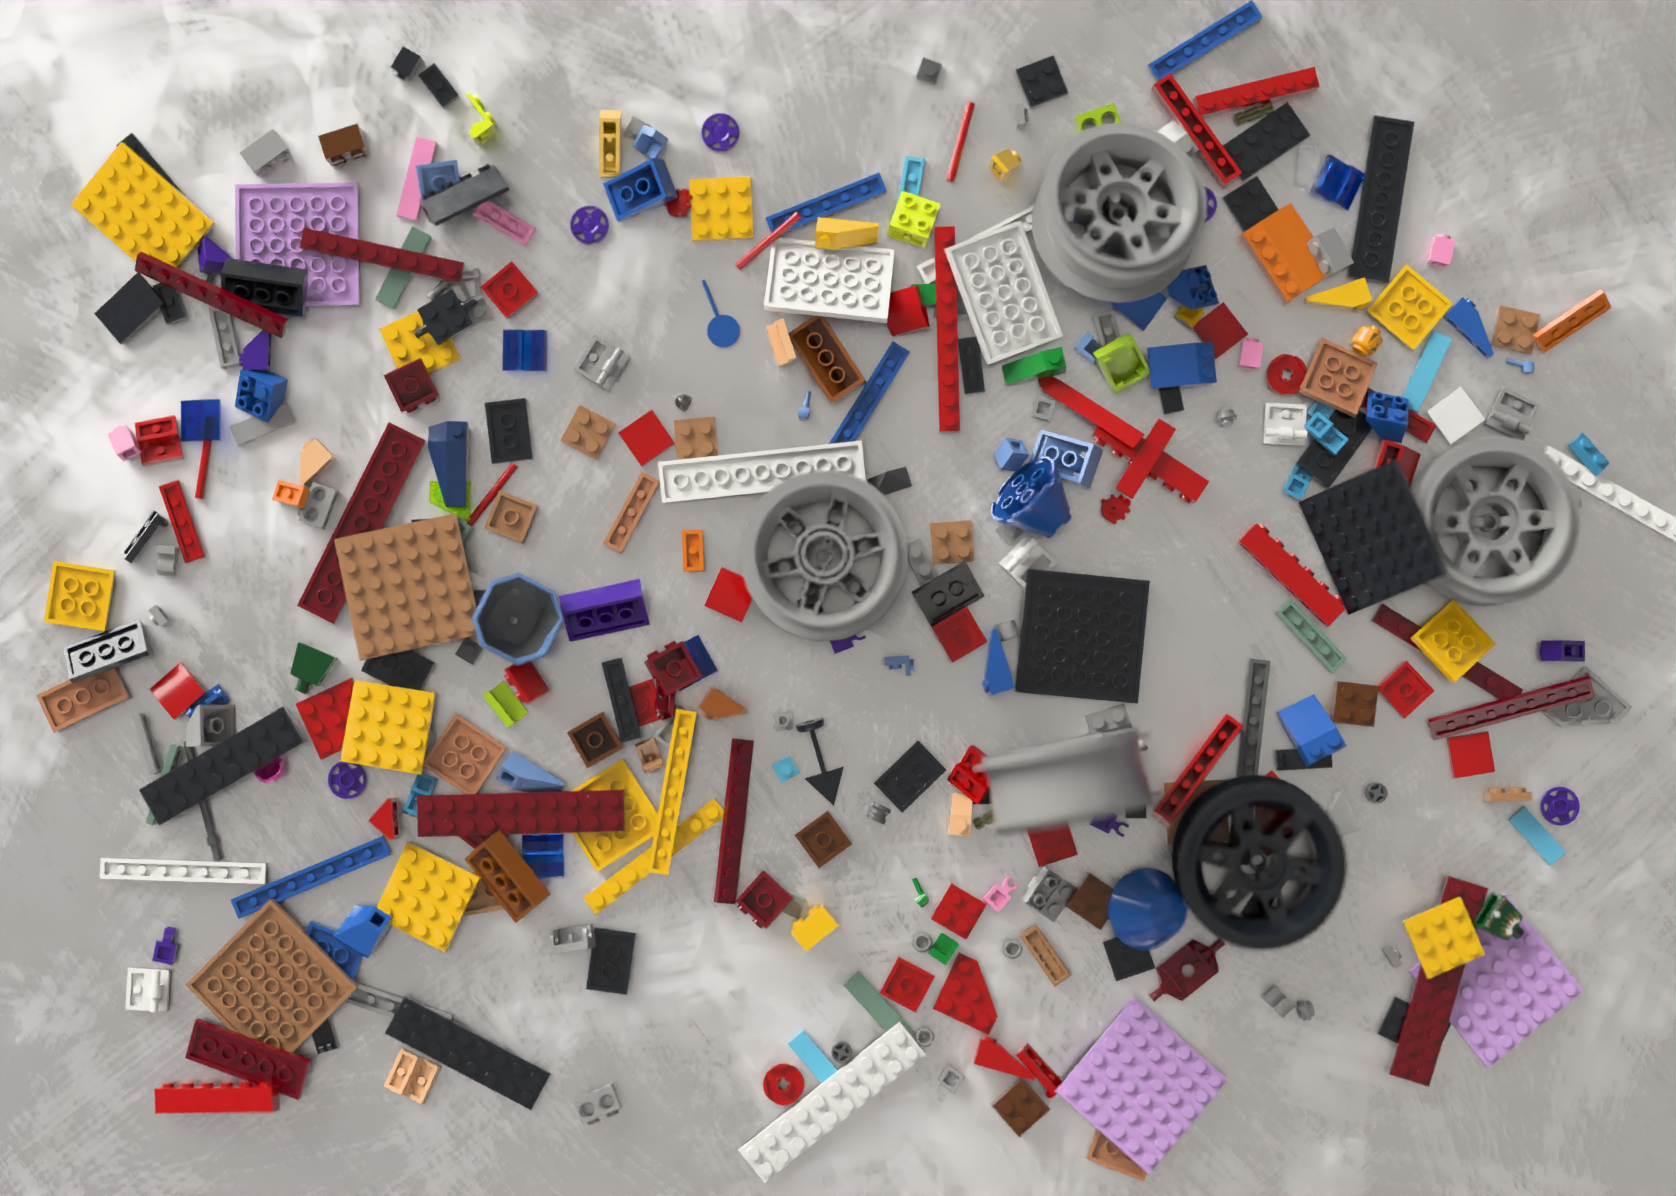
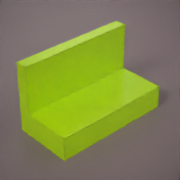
[482,681,529,728]

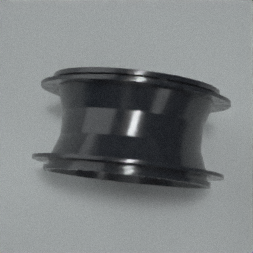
[1172,775,1347,950]

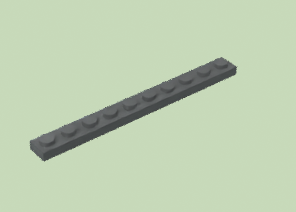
[1229,659,1270,866]

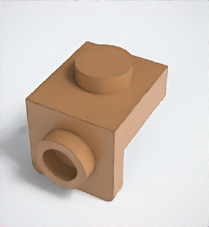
[634,737,664,773]

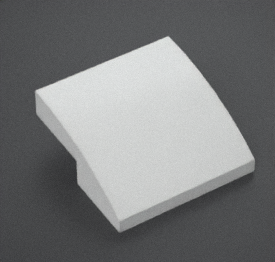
[1427,386,1485,444]

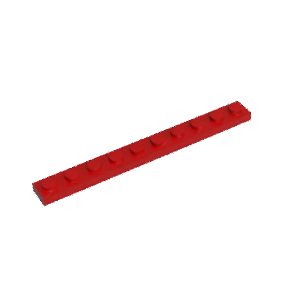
[934,226,960,432]

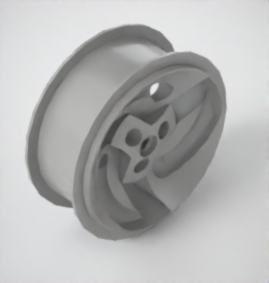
[973,727,1162,835]

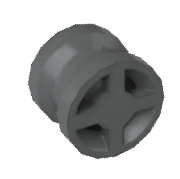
[1365,783,1388,803]
[866,801,891,825]
[831,1041,852,1063]

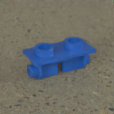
[186,684,230,718]

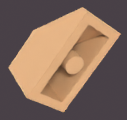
[300,439,335,486]
[948,793,972,837]

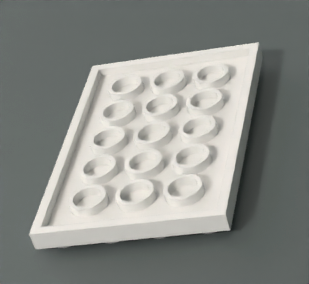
[944,220,1063,365]
[764,238,894,323]

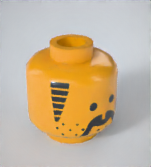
[1352,325,1383,357]

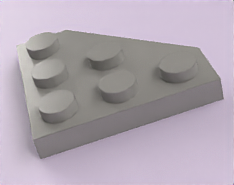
[1544,666,1632,726]

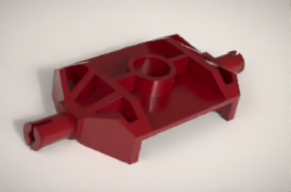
[1149,939,1226,1002]

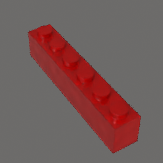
[1193,67,1320,119]
[1151,73,1242,188]
[1092,426,1209,504]
[1237,523,1346,627]
[1152,713,1243,828]
[154,1081,280,1114]

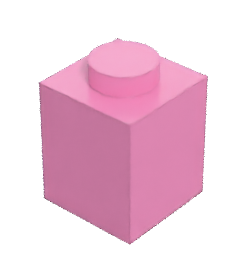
[1427,234,1455,267]
[1237,338,1264,370]
[108,425,142,462]

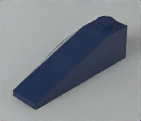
[428,421,470,507]

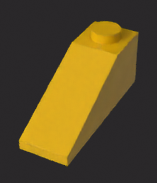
[599,110,622,177]
[989,149,1021,183]
[814,217,879,250]
[1304,277,1373,311]

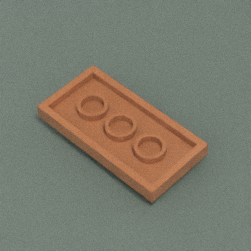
[36,668,129,733]

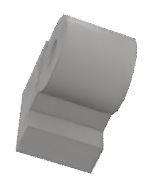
[156,545,179,576]
[994,619,1019,642]
[1261,984,1295,1018]

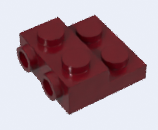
[383,357,439,413]
[644,641,702,697]
[736,870,794,929]

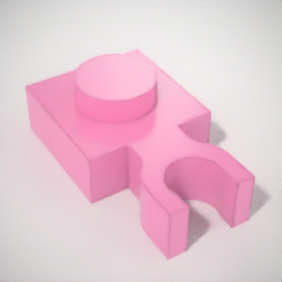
[982,876,1019,913]

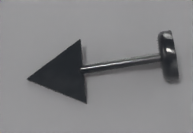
[796,717,844,806]

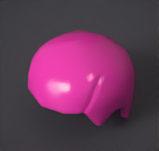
[254,757,285,784]

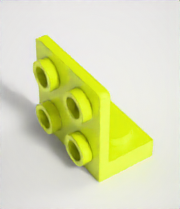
[466,92,497,146]
[887,191,940,249]

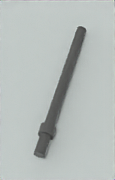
[183,741,222,861]

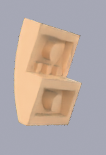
[765,319,796,368]
[384,1049,442,1104]

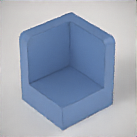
[632,125,669,159]
[1074,331,1101,364]
[994,438,1029,472]

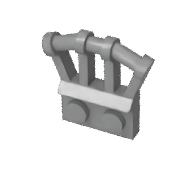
[426,268,493,335]
[1085,703,1148,752]

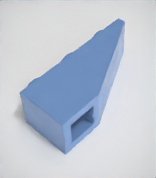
[496,751,565,792]

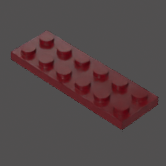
[185,1018,312,1100]

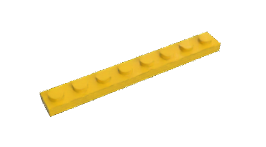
[648,709,697,875]
[583,798,724,915]

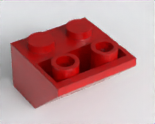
[1372,440,1421,487]
[504,661,550,705]

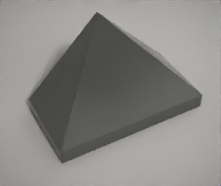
[867,467,912,495]

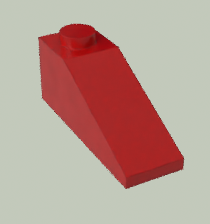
[973,1036,1035,1081]

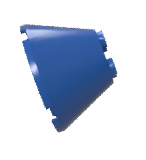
[991,457,1071,538]
[1108,868,1188,951]

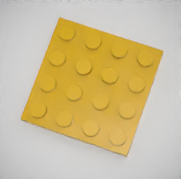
[340,680,436,775]
[572,759,658,872]
[377,842,481,952]

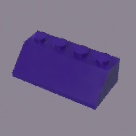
[559,579,650,642]

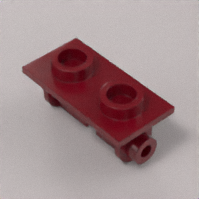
[654,681,677,720]

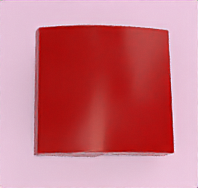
[887,286,930,337]
[135,415,183,466]
[704,567,753,622]
[150,662,207,720]
[947,745,990,805]

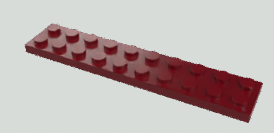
[297,422,426,624]
[417,790,625,837]
[1388,876,1488,1087]

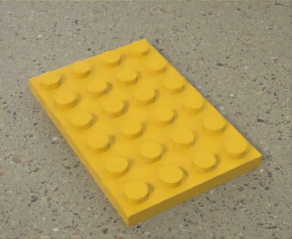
[70,142,215,283]

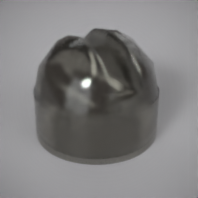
[675,394,692,412]

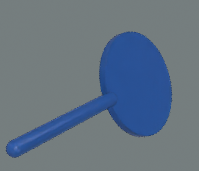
[702,280,740,347]

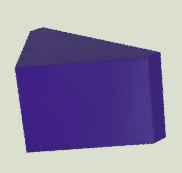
[197,236,233,275]

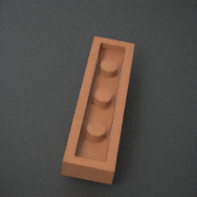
[603,472,660,554]

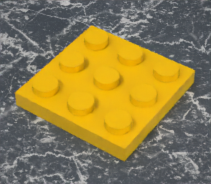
[689,176,754,242]
[1366,264,1453,351]
[379,311,461,374]
[44,561,116,631]
[1410,599,1496,684]
[1402,897,1485,979]

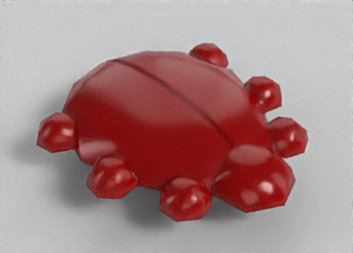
[664,188,693,217]
[1101,494,1131,524]

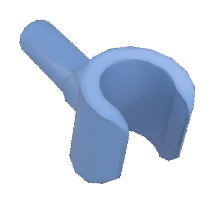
[1506,358,1534,373]
[798,391,811,420]

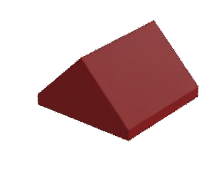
[368,797,400,840]

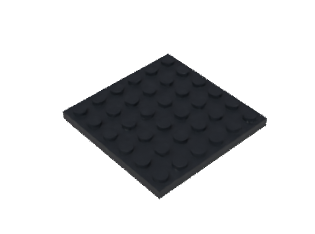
[1298,459,1448,614]
[1015,569,1150,704]

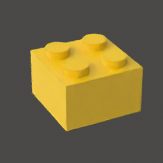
[791,904,839,951]

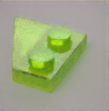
[429,481,472,522]

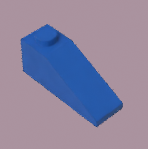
[1443,297,1494,359]

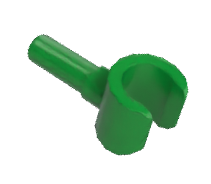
[912,878,929,907]

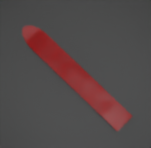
[1038,376,1144,449]

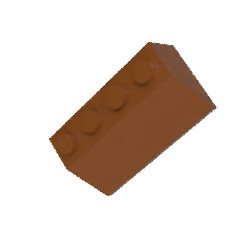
[788,316,867,403]
[698,687,749,720]
[465,830,551,923]

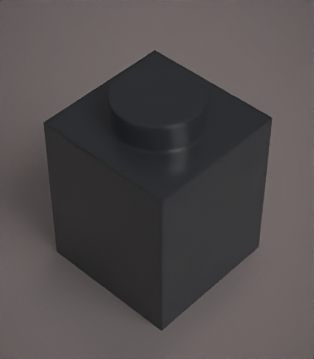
[391,46,423,81]

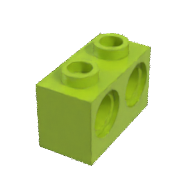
[1074,103,1121,133]

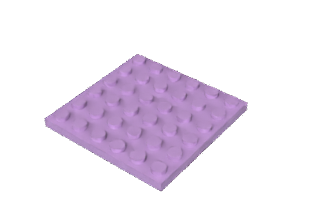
[235,182,360,306]
[1408,894,1584,1068]
[1055,997,1228,1174]

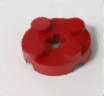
[1266,354,1307,395]
[763,1063,804,1105]

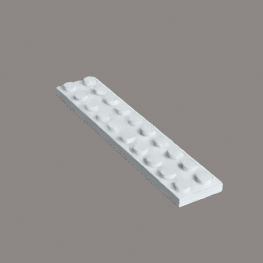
[658,441,866,503]
[739,1022,926,1183]

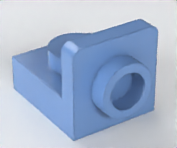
[884,655,914,676]

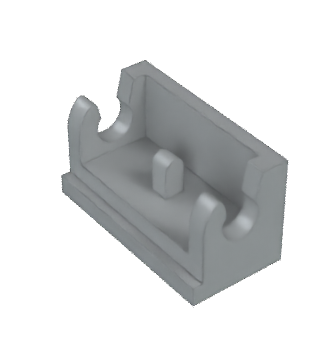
[549,924,596,954]

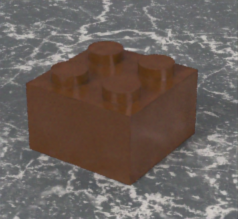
[318,124,370,167]
[1330,681,1379,727]
[567,712,625,768]
[1066,872,1113,930]
[991,1077,1050,1137]

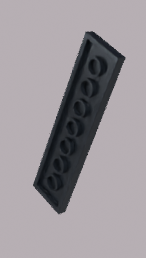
[1348,115,1414,283]
[139,707,304,825]
[385,996,551,1110]

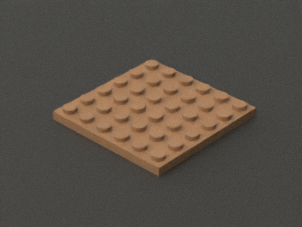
[334,513,477,661]
[186,898,359,1053]

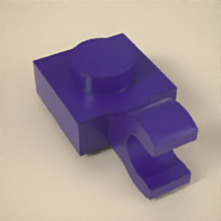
[152,927,178,965]

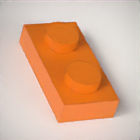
[272,480,310,508]
[682,530,704,572]

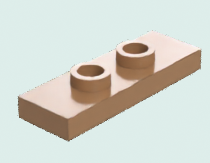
[1019,924,1071,987]

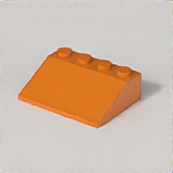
[1240,203,1325,304]

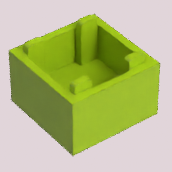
[1092,333,1150,393]

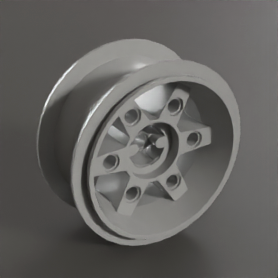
[1032,123,1207,303]
[1410,437,1580,606]
[741,471,908,641]

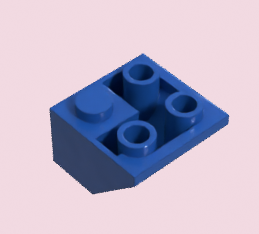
[1167,265,1219,310]
[235,369,288,422]
[1366,391,1409,443]
[333,905,392,959]

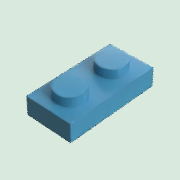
[1568,432,1609,476]

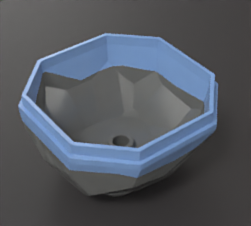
[472,573,564,666]

